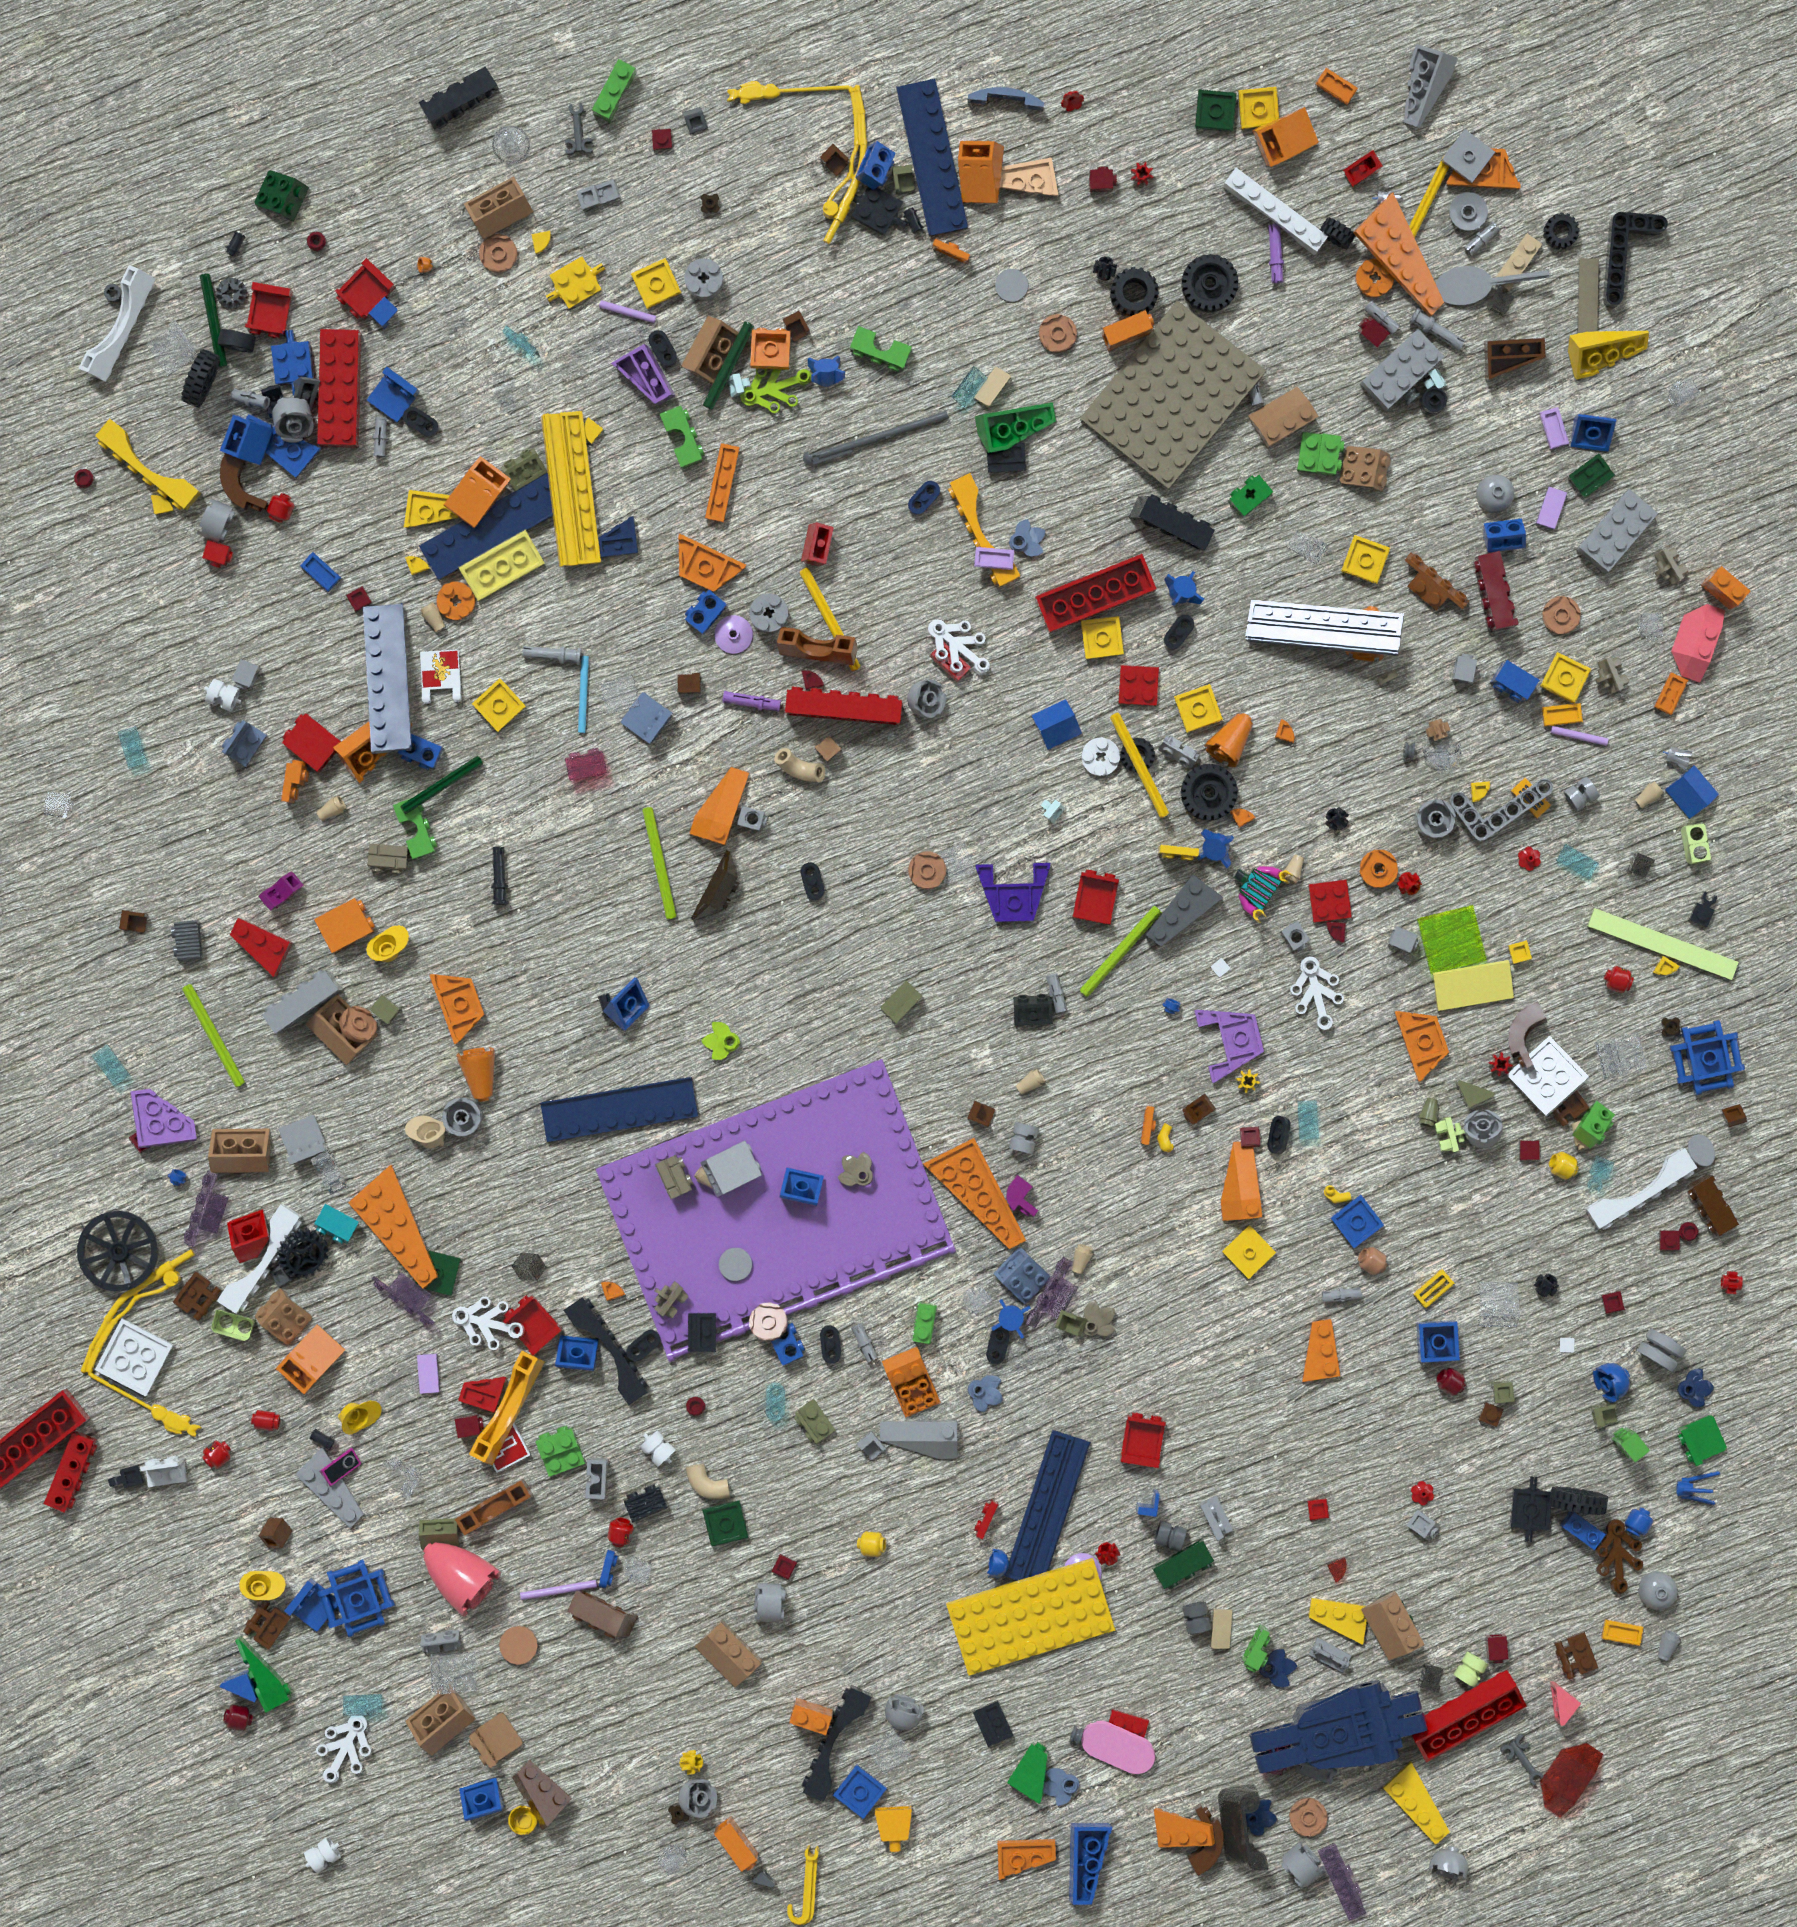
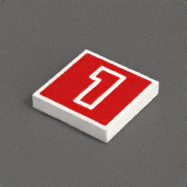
[493,1423,531,1473]

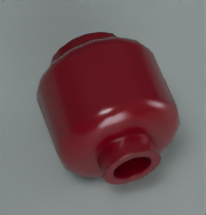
[1436,1368,1466,1396]
[223,1705,253,1731]

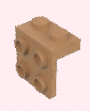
[1340,446,1391,492]
[255,1288,312,1345]
[468,1713,523,1768]

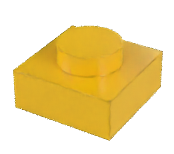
[1507,940,1532,964]

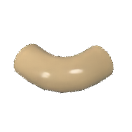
[774,748,825,782]
[685,1463,730,1500]

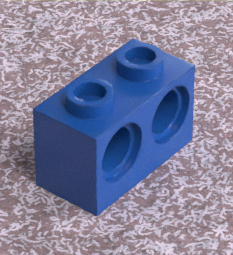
[855,141,895,190]
[1483,518,1526,553]
[685,590,727,635]
[398,734,444,770]
[771,1322,805,1366]
[1560,1512,1606,1550]

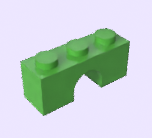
[592,59,637,123]
[850,326,912,372]
[660,406,704,469]
[393,798,437,860]
[1611,1427,1650,1462]

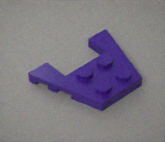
[975,863,1050,922]

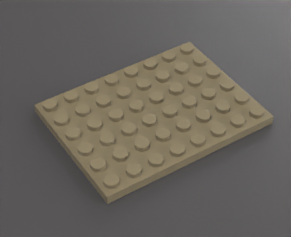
[1080,301,1266,490]

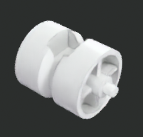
[204,679,241,712]
[639,1430,676,1467]
[304,1837,341,1873]

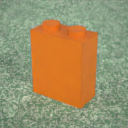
[1101,310,1154,352]
[1701,566,1751,610]
[314,898,375,953]
[789,1697,833,1735]
[714,1816,758,1872]

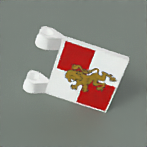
[420,650,462,704]

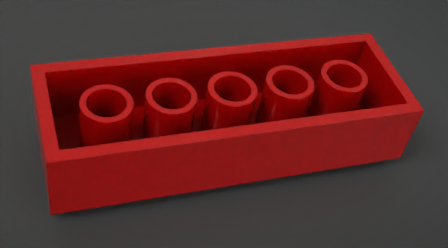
[317,329,361,448]
[1035,554,1157,634]
[785,686,902,725]
[0,1388,90,1489]
[1411,1670,1527,1763]

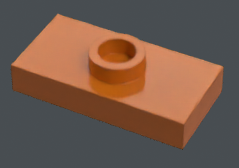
[1315,68,1358,105]
[932,239,970,264]
[1654,672,1688,715]
[1140,1106,1156,1145]

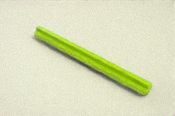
[642,807,676,919]
[1080,906,1162,997]
[182,984,245,1087]

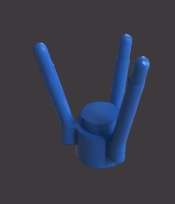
[1676,1471,1720,1505]

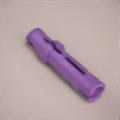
[1268,224,1284,283]
[722,691,781,712]

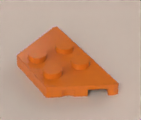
[1446,148,1521,189]
[678,533,747,592]
[429,974,485,1044]
[1394,1011,1449,1082]

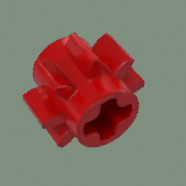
[1130,162,1154,187]
[1397,872,1422,895]
[1488,1052,1513,1076]
[1721,1271,1743,1295]
[1095,1542,1121,1566]

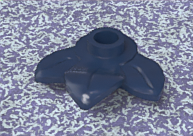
[1677,1368,1714,1407]
[1259,1649,1297,1687]
[1241,1799,1278,1836]

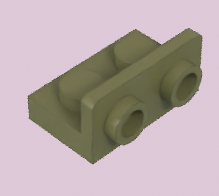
[501,448,548,491]
[794,1398,836,1444]

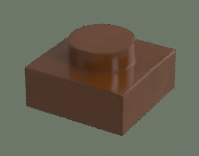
[1722,1104,1747,1128]
[1478,1402,1504,1427]

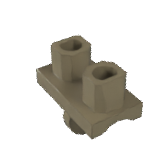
[1654,548,1688,585]
[1595,657,1629,694]
[654,1281,688,1318]

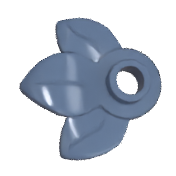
[1009,519,1045,557]
[967,1375,1003,1412]
[1044,1768,1079,1806]

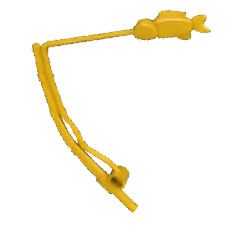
[727,81,867,244]
[81,1249,202,1437]

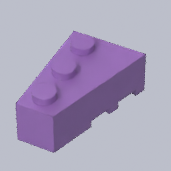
[611,344,676,405]

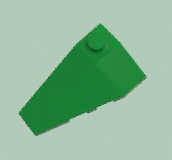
[975,402,1056,453]
[235,1636,292,1713]

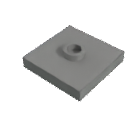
[1441,129,1495,184]

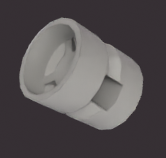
[1563,777,1600,812]
[1009,1122,1039,1154]

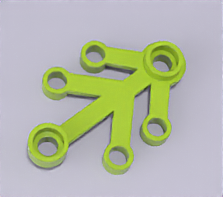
[740,369,811,414]

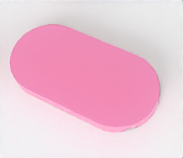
[1081,1721,1155,1774]

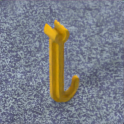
[787,1845,820,1925]

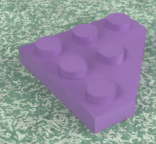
[130,1089,197,1148]

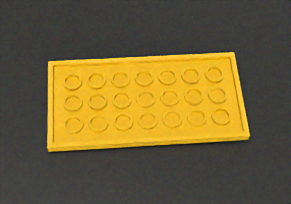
[946,1558,1115,1676]

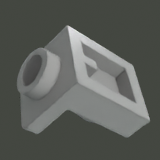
[1407,1510,1440,1541]

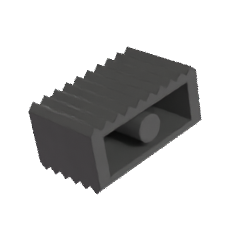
[171,920,203,961]

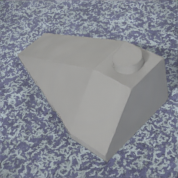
[1404,44,1458,128]
[880,1420,958,1459]

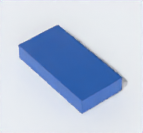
[300,552,341,592]

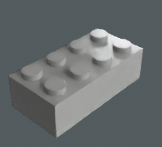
[1360,329,1444,412]
[1576,489,1658,574]
[262,970,343,1034]

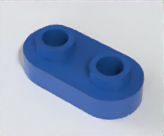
[598,1550,618,1589]

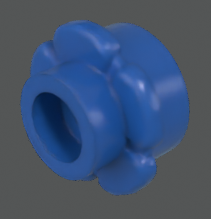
[1162,998,1181,1014]
[168,1169,187,1186]

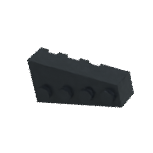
[418,66,499,130]
[1129,494,1215,551]

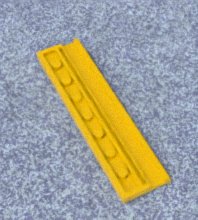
[541,411,601,567]

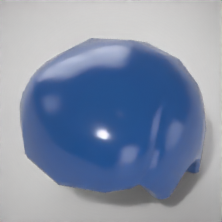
[987,1549,1009,1578]

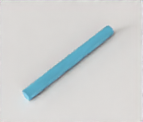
[578,656,589,733]

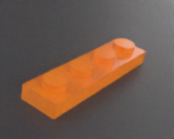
[705,443,740,523]

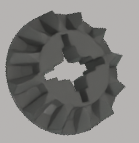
[216,278,247,308]

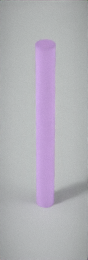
[520,1580,597,1600]

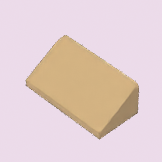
[973,367,1011,409]
[1210,1608,1232,1649]

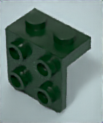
[254,170,309,222]

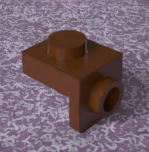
[1182,1093,1216,1125]

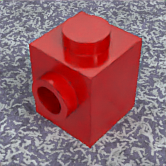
[202,540,234,568]

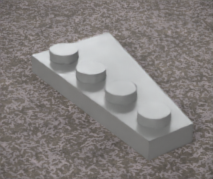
[295,1447,364,1528]

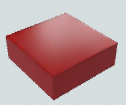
[1307,1498,1329,1520]

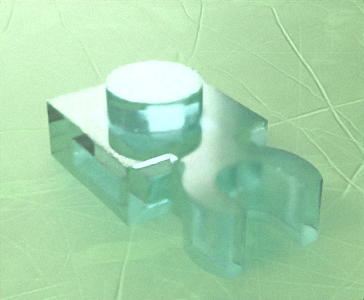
[1587,1155,1614,1192]

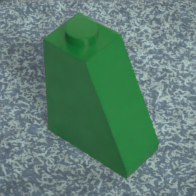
[1007,1742,1049,1804]

